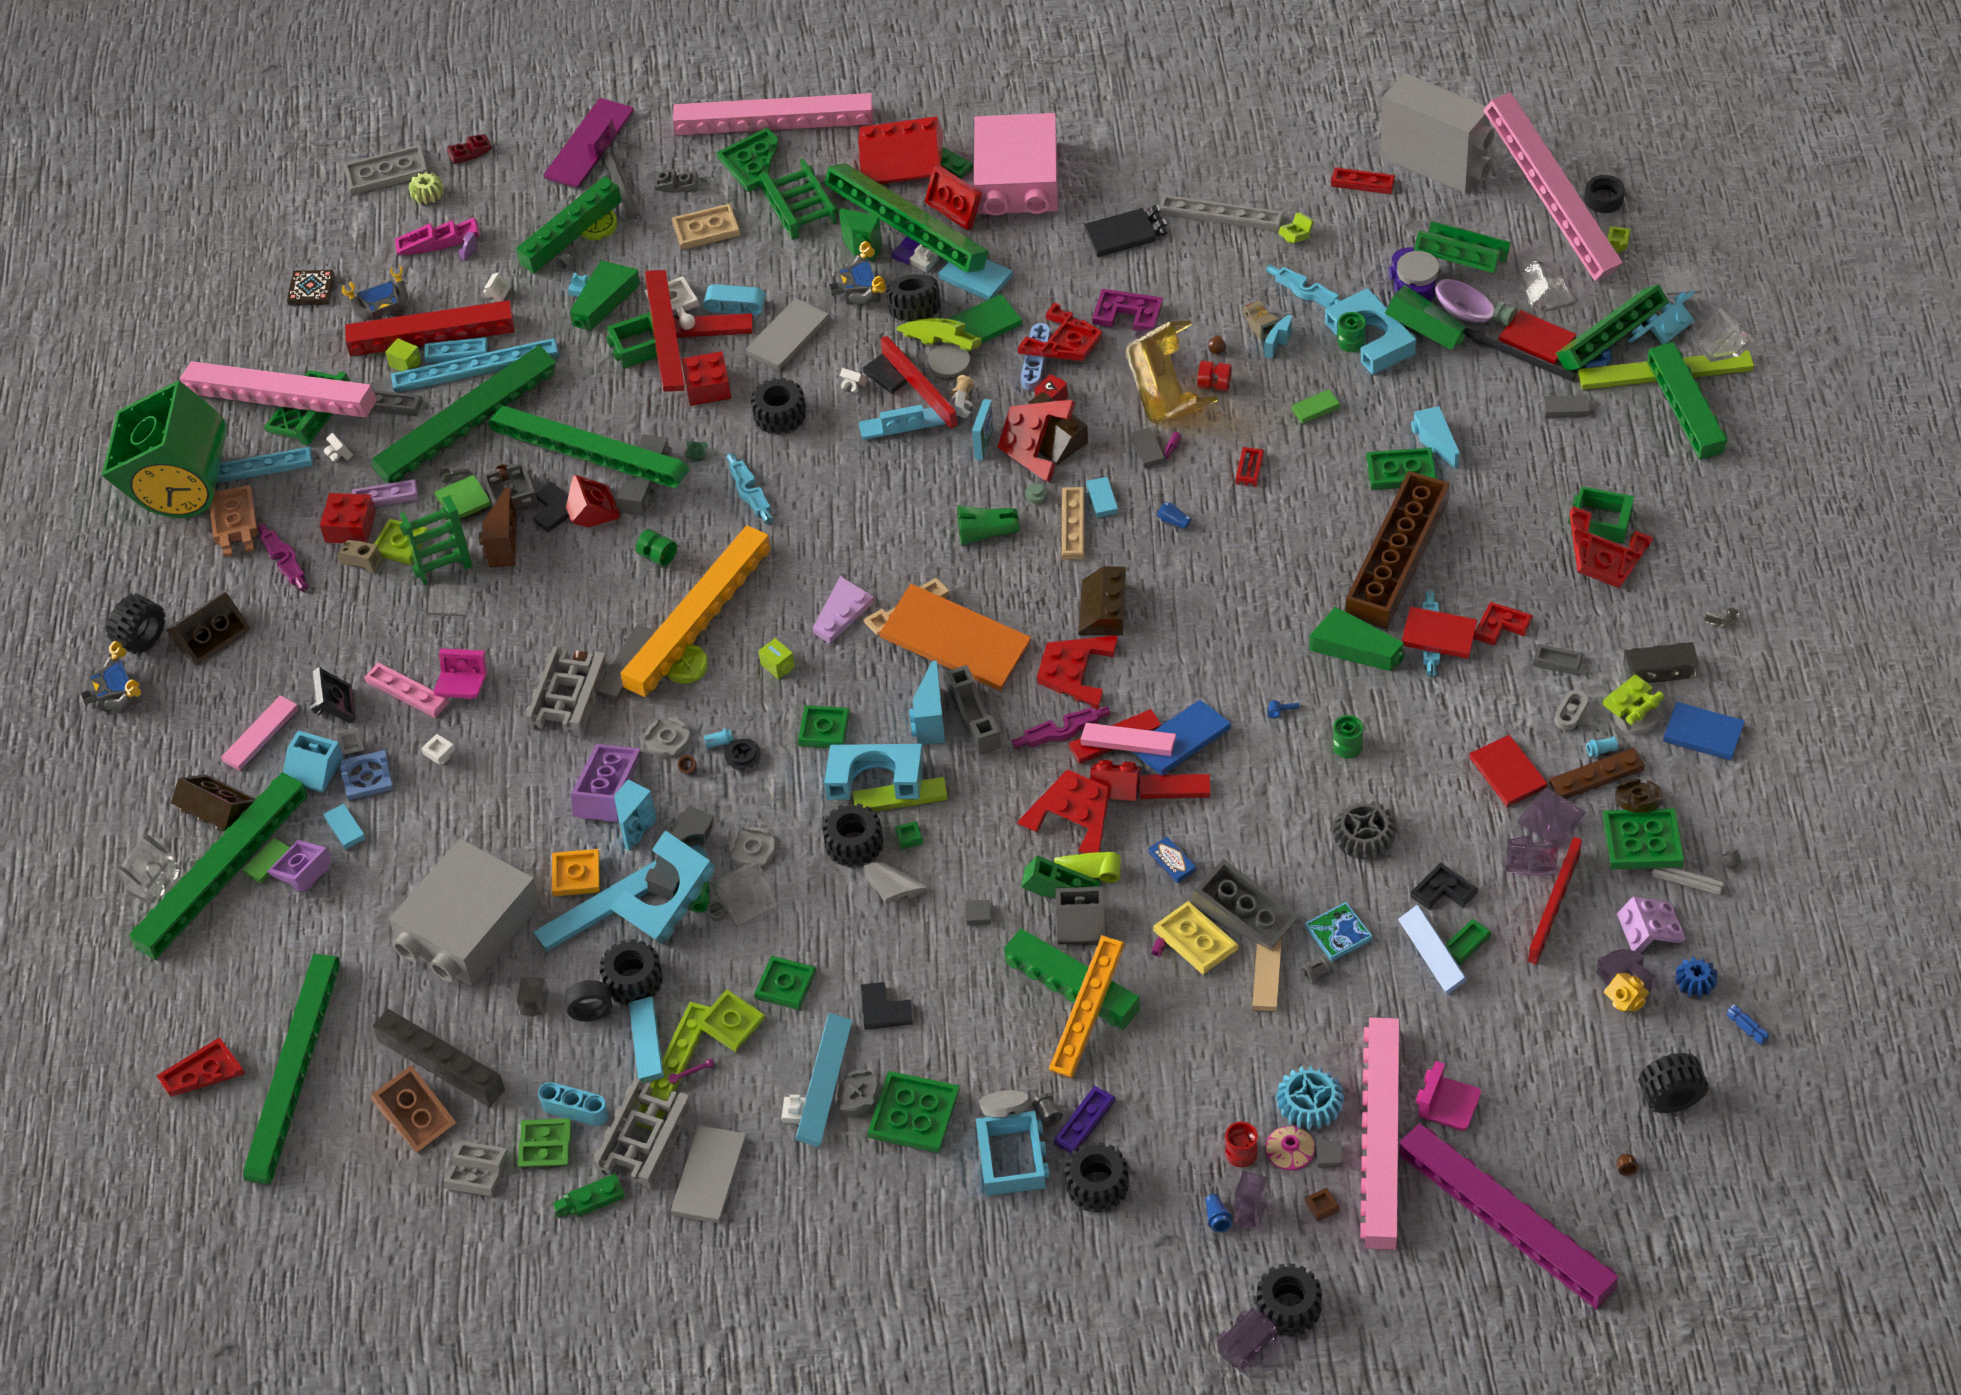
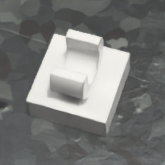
[910,244,939,273]
[483,272,511,302]
[840,368,868,394]
[949,390,972,418]
[324,433,353,462]
[421,734,455,765]
[781,1095,806,1124]

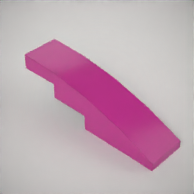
[395,217,480,255]

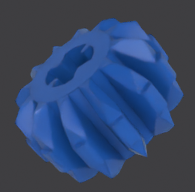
[1675,956,1718,999]

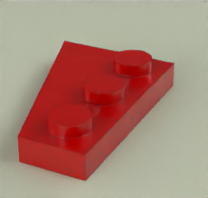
[156,1037,245,1097]

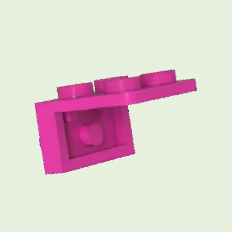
[433,648,487,699]
[1416,1061,1481,1131]

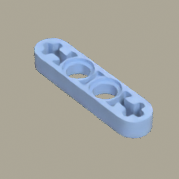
[1021,323,1050,391]

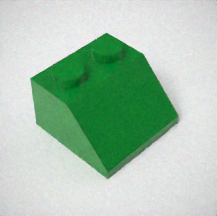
[839,208,883,262]

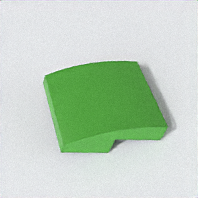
[434,475,492,519]
[518,1118,572,1167]

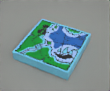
[972,399,994,461]
[1305,902,1372,962]

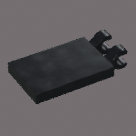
[1084,205,1168,257]

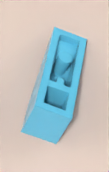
[1411,406,1460,468]

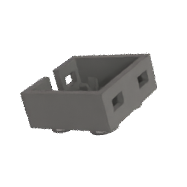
[482,462,538,510]

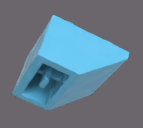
[283,730,344,793]
[614,779,657,850]

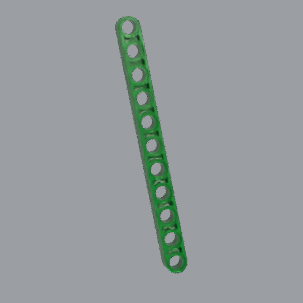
[488,406,689,488]
[243,954,340,1184]

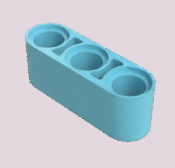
[703,284,766,315]
[538,1082,609,1126]

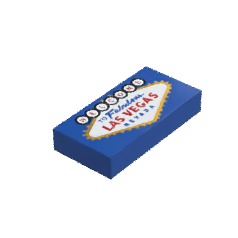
[1148,837,1196,883]

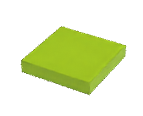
[374,518,429,565]
[697,989,765,1053]

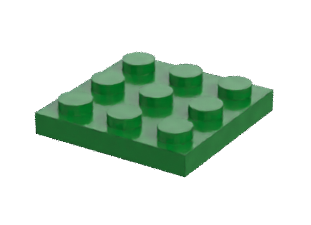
[1602,808,1684,869]
[867,1071,960,1153]

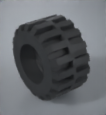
[886,274,941,321]
[751,378,806,435]
[106,593,166,655]
[822,803,883,867]
[599,939,663,1005]
[1638,1053,1709,1114]
[1065,1142,1129,1212]
[1256,1263,1322,1336]

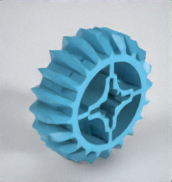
[1276,1065,1344,1130]

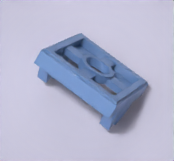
[340,750,393,801]

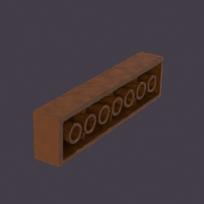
[1345,471,1450,629]

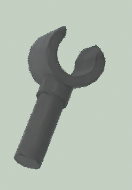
[439,467,470,484]

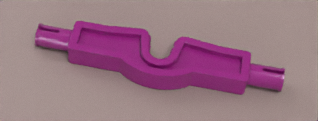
[257,524,309,592]
[1011,706,1111,749]

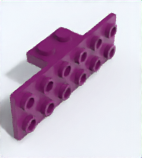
[543,98,634,188]

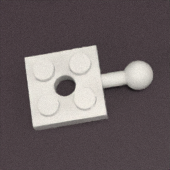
[645,276,699,330]

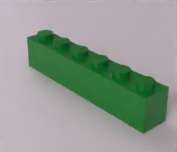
[516,176,622,274]
[1556,284,1669,371]
[1647,342,1728,460]
[1004,928,1140,1030]

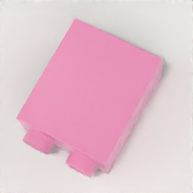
[974,113,1058,216]

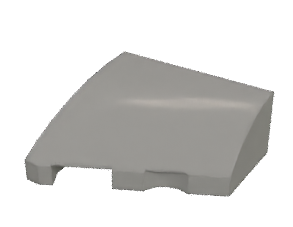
[864,862,927,904]

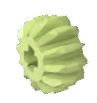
[409,172,444,205]

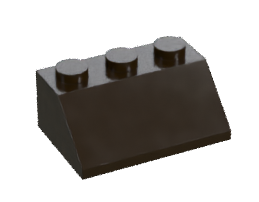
[1026,392,1088,466]
[1078,566,1127,636]
[166,592,251,665]
[171,774,255,832]

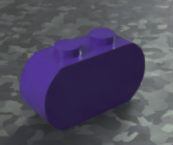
[1388,247,1436,302]

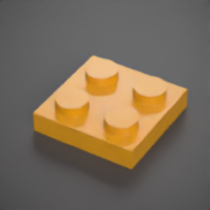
[552,849,600,897]

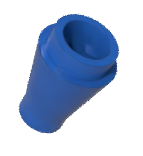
[1157,501,1191,530]
[1205,1194,1233,1233]

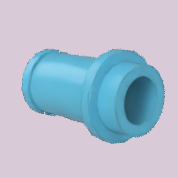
[704,728,734,750]
[1586,736,1618,758]

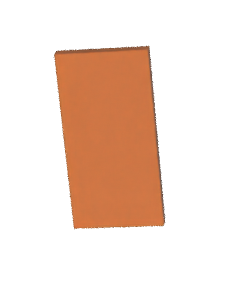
[880,583,1031,691]

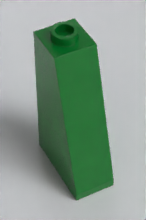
[569,260,641,330]
[1385,285,1466,350]
[1309,607,1405,671]

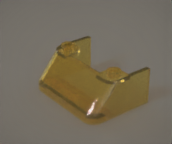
[1126,320,1218,423]

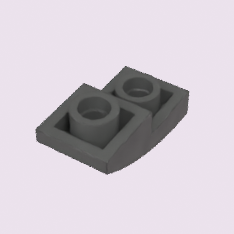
[654,169,699,193]

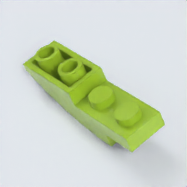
[896,318,982,351]

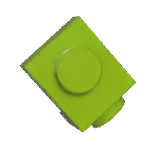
[1278,212,1314,243]

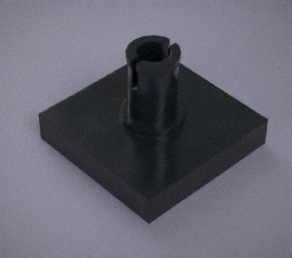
[310,667,356,724]

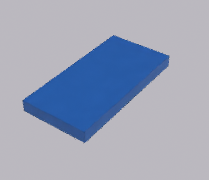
[1131,700,1231,776]

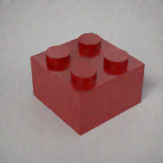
[681,351,732,406]
[320,493,376,543]

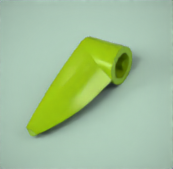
[1054,852,1121,883]

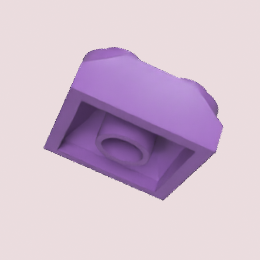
[267,840,331,891]

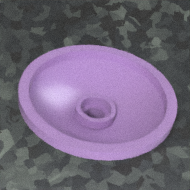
[1436,279,1494,323]

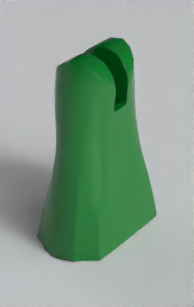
[957,505,1020,545]

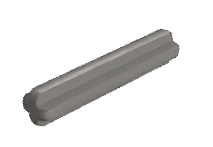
[1652,867,1724,895]

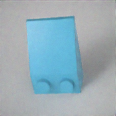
[909,661,945,745]

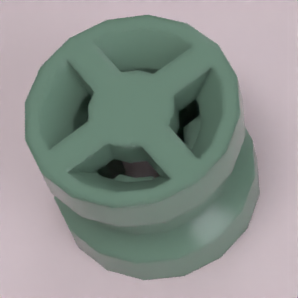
[1492,302,1518,327]

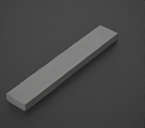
[1159,195,1283,231]

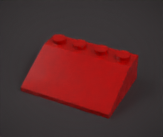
[858,116,943,184]

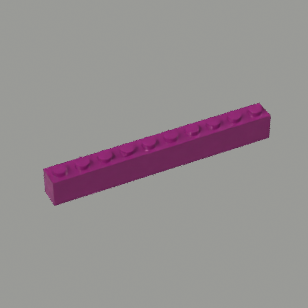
[1399,1123,1618,1310]

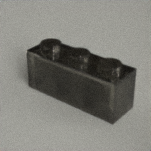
[1623,642,1699,683]

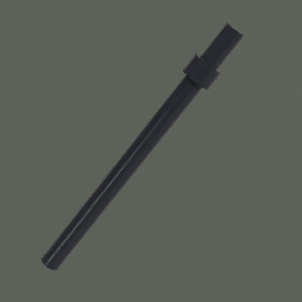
[1463,327,1576,382]

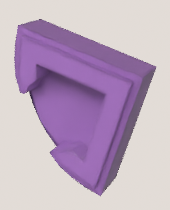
[459,231,478,261]

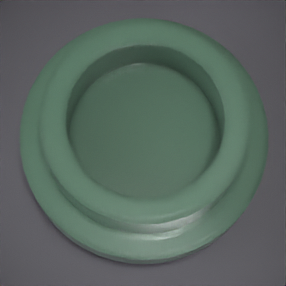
[1025,484,1047,504]

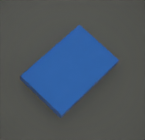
[1663,702,1745,761]

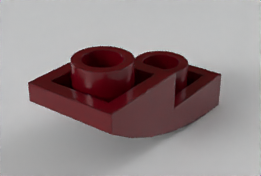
[447,134,492,164]

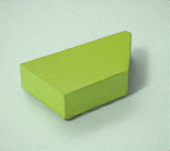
[1608,226,1631,254]

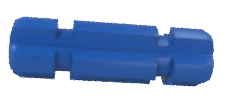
[1726,1005,1769,1044]

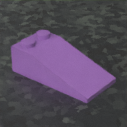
[571,744,641,822]

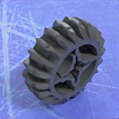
[1332,800,1397,860]

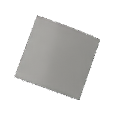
[444,1141,507,1197]

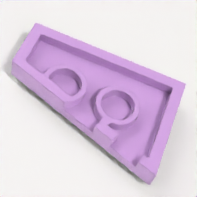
[813,576,874,644]

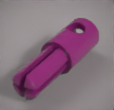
[1163,432,1182,459]
[1151,936,1166,957]

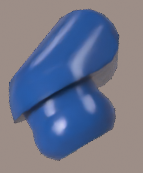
[1584,349,1613,368]

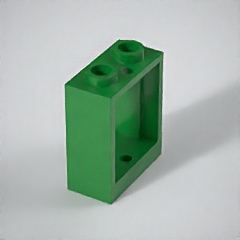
[606,312,657,369]
[1568,486,1634,544]

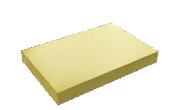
[1153,901,1238,975]

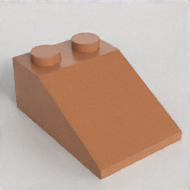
[371,1064,456,1153]

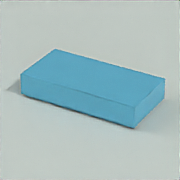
[1086,477,1118,518]
[323,804,366,850]

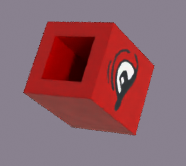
[1035,374,1068,401]

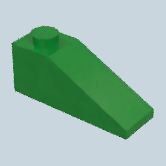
[1021,855,1100,898]

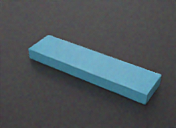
[629,996,664,1083]

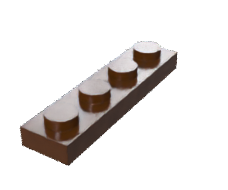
[1549,748,1645,801]

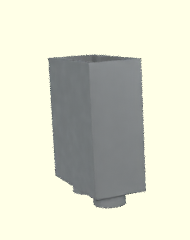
[1380,73,1495,193]
[389,838,541,986]

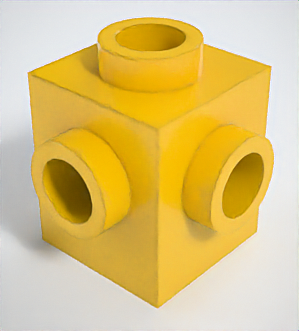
[1604,973,1650,1012]

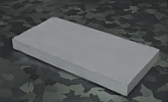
[343,145,429,195]
[745,298,829,371]
[671,1125,747,1224]

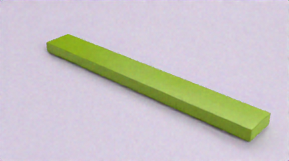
[1578,350,1754,390]

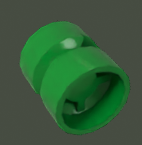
[1337,312,1366,352]
[635,529,677,567]
[1333,715,1363,758]

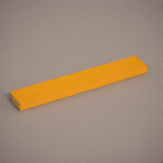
[1049,935,1125,1079]

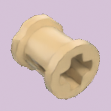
[950,375,975,400]

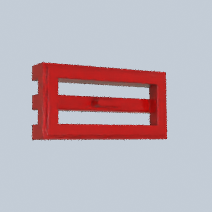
[1235,447,1264,487]

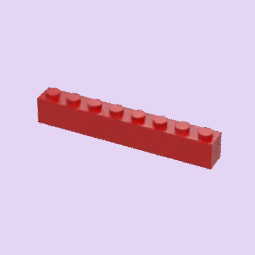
[345,300,515,357]

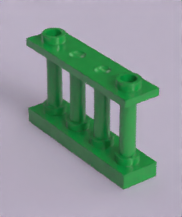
[759,158,838,240]
[1414,221,1511,273]
[399,495,473,585]

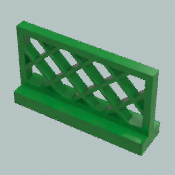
[264,370,350,446]

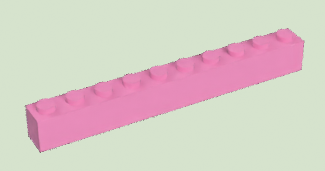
[1483,92,1622,281]
[673,93,873,135]
[180,361,377,418]
[1360,1018,1399,1250]

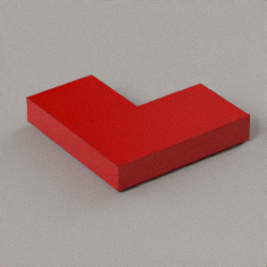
[1473,601,1533,646]

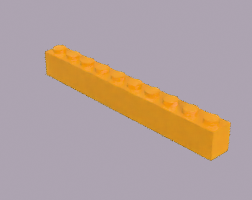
[620,525,771,697]

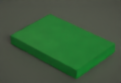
[948,294,1023,343]
[1366,447,1437,490]

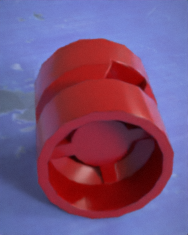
[1197,360,1232,391]
[1225,1121,1258,1168]

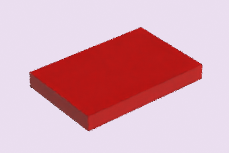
[924,165,982,231]
[1499,310,1576,365]
[1402,606,1477,659]
[1469,735,1547,807]

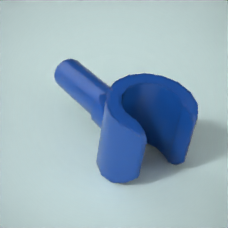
[1268,700,1299,718]

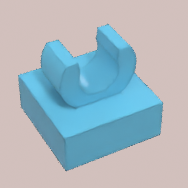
[568,273,589,297]

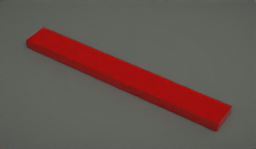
[645,270,685,392]

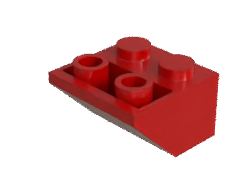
[1090,760,1141,801]

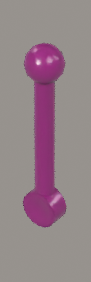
[668,1059,715,1084]

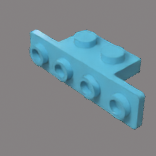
[1628,290,1695,345]
[858,404,946,440]

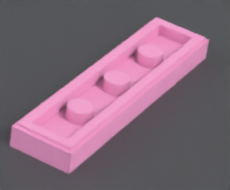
[364,662,449,718]
[221,695,299,771]
[1080,723,1176,756]

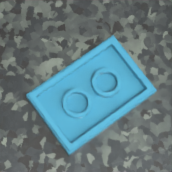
[938,259,1013,300]

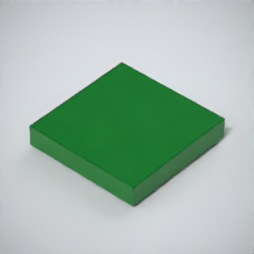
[798,705,850,748]
[754,956,817,1011]

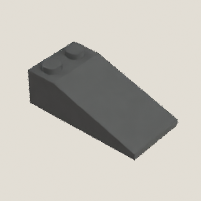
[1190,858,1299,950]

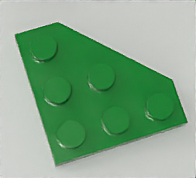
[716,127,779,192]

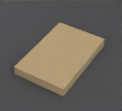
[671,204,740,250]

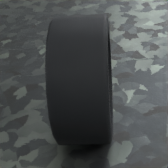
[1584,175,1625,213]
[564,980,612,1022]

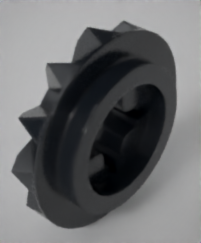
[724,739,761,771]

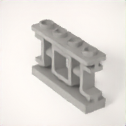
[525,646,608,737]
[593,1078,693,1190]

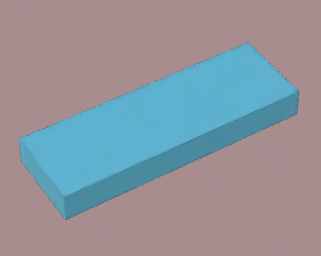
[424,338,488,364]

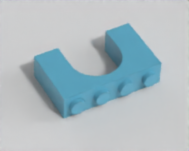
[1325,288,1417,375]
[824,744,924,800]
[611,831,716,944]

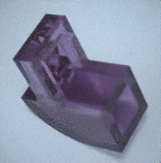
[1596,949,1653,993]

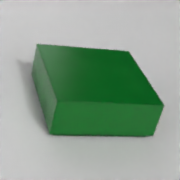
[894,821,923,849]

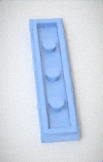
[1398,905,1468,994]

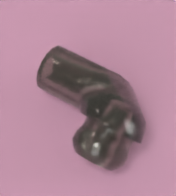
[1704,608,1739,627]

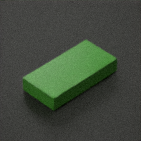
[1292,389,1340,424]
[242,838,290,884]

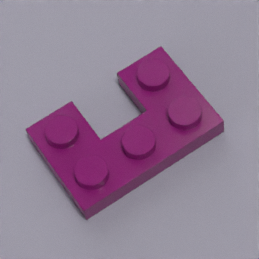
[1092,289,1163,333]

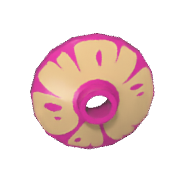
[1265,1126,1315,1170]

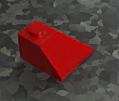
[566,474,621,528]

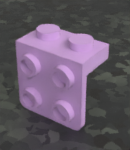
[1617,896,1685,954]

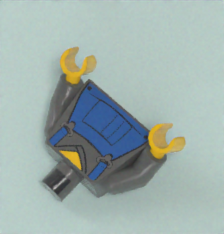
[829,241,886,305]
[342,265,408,321]
[81,641,141,711]

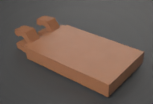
[210,485,258,557]

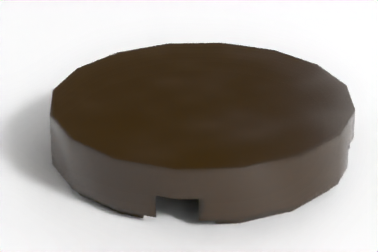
[1615,779,1663,813]

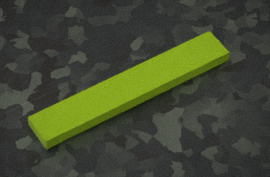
[635,1001,710,1131]

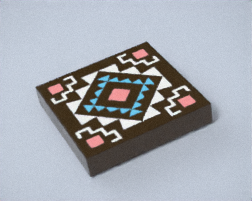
[287,270,335,305]

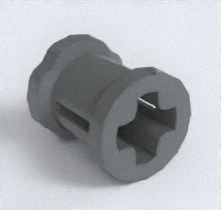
[1300,954,1333,984]
[1032,1093,1063,1127]

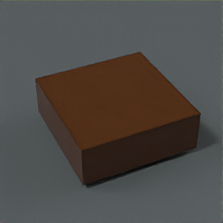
[1305,1187,1340,1222]

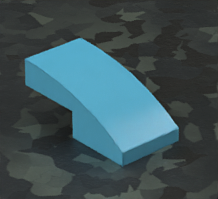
[1264,315,1292,359]

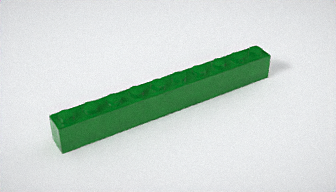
[824,163,989,273]
[372,344,556,484]
[129,772,308,960]

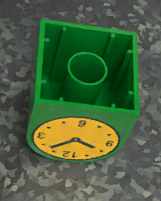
[101,380,228,518]

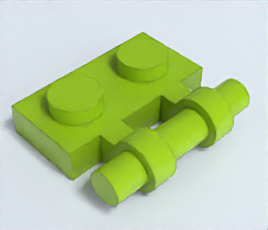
[1603,674,1664,725]

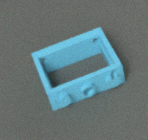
[976,1111,1050,1196]

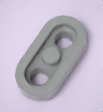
[1555,690,1588,730]

